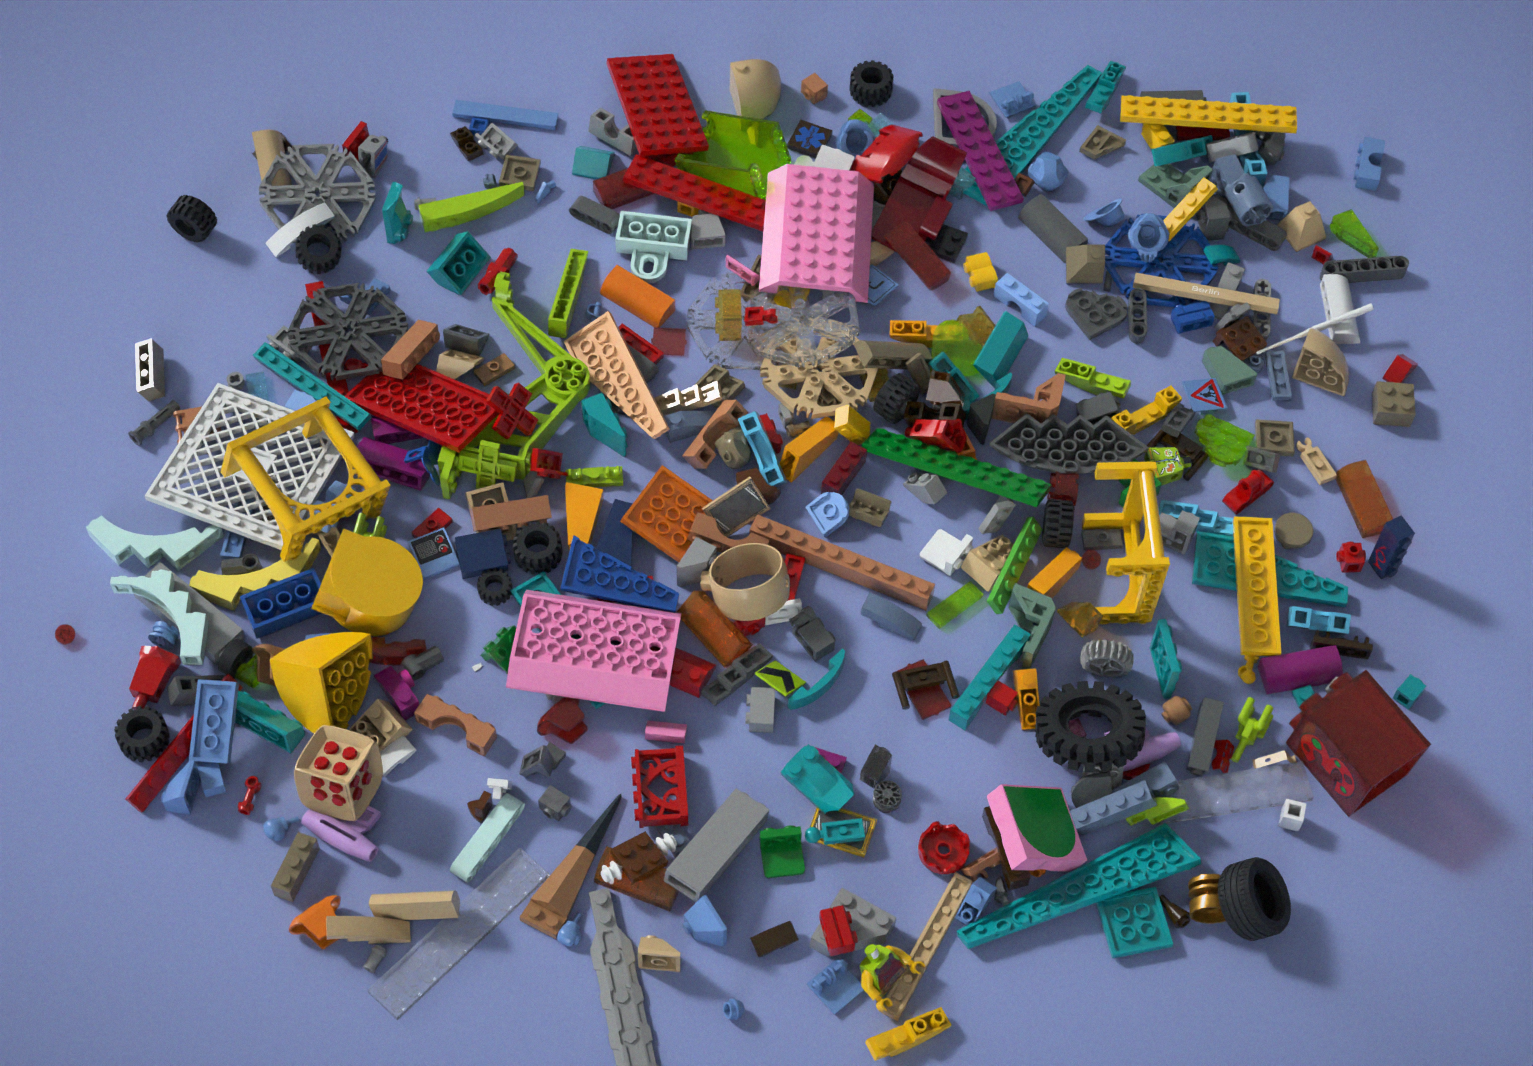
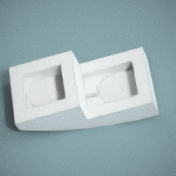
[380,735,417,777]

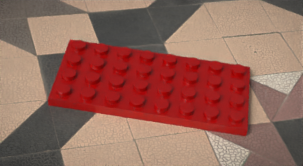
[606,54,709,156]
[345,364,499,453]

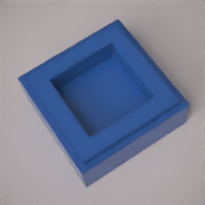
[469,117,490,136]

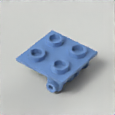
[989,81,1036,118]
[806,958,864,1015]

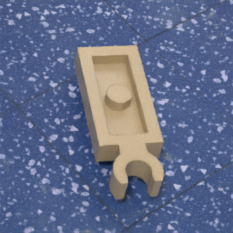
[1296,437,1337,485]

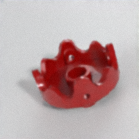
[918,821,970,875]

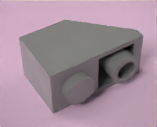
[903,472,947,504]

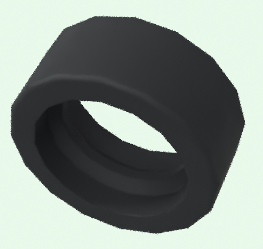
[218,639,253,679]

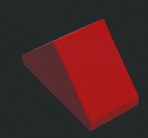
[1382,354,1418,383]

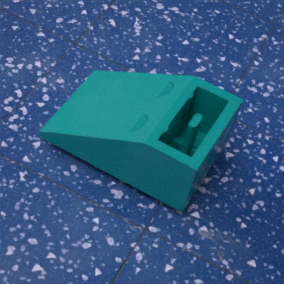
[581,393,628,457]

